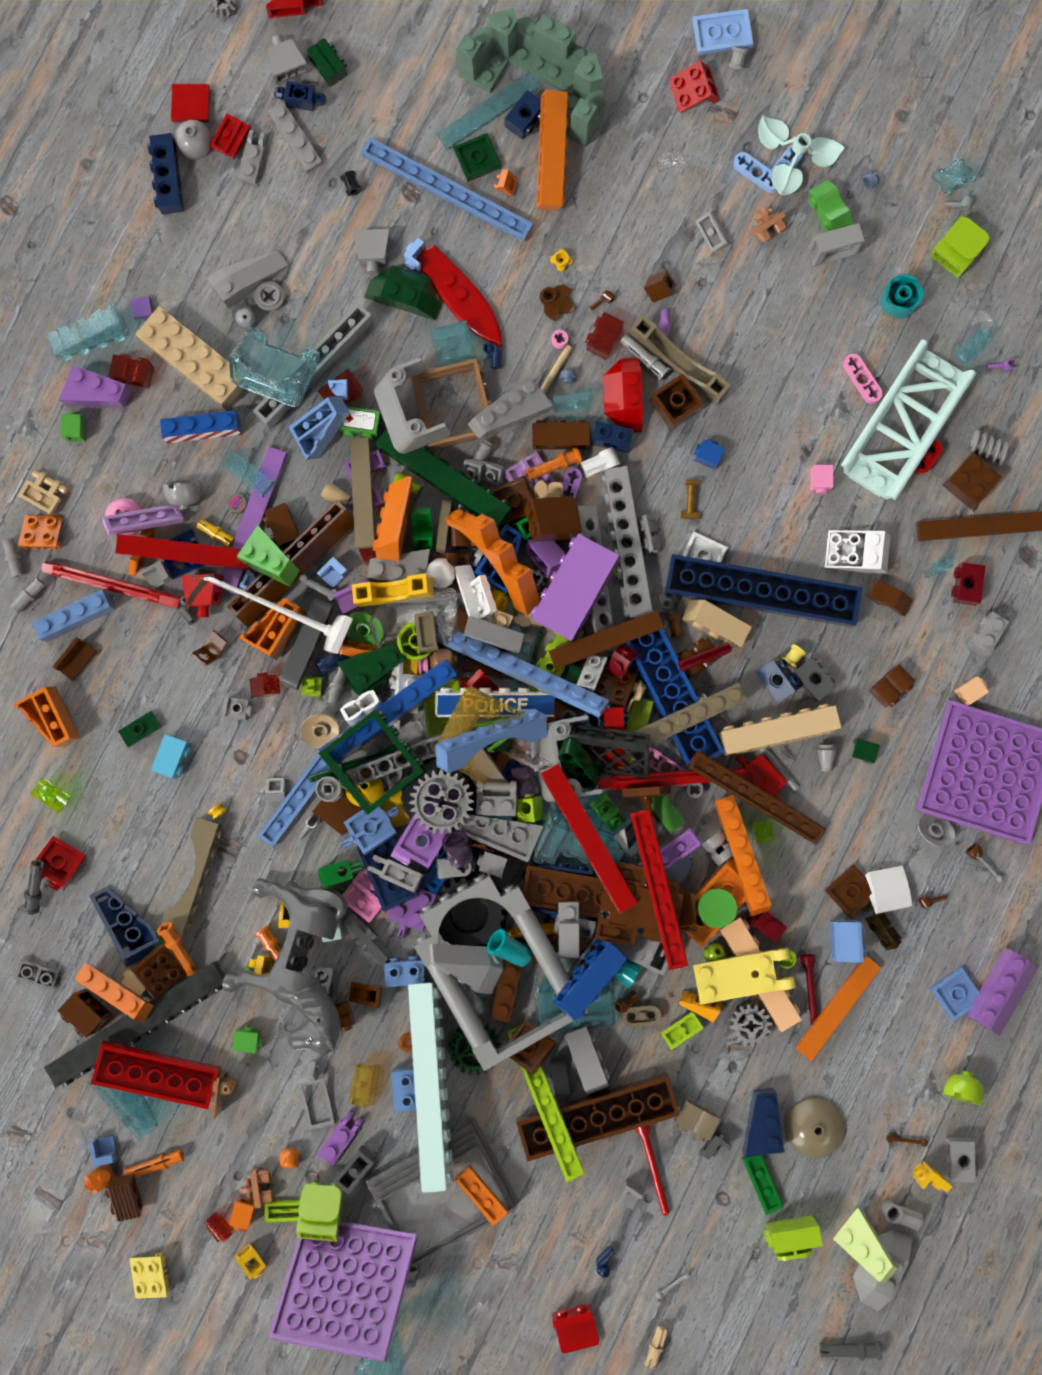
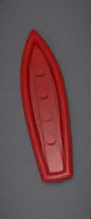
[416,245,502,346]

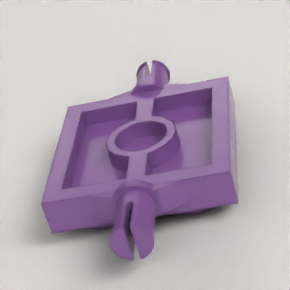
[387,876,437,938]

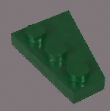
[337,643,406,693]

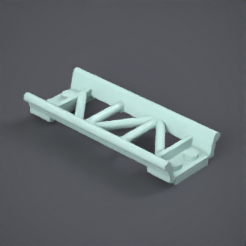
[841,340,977,500]

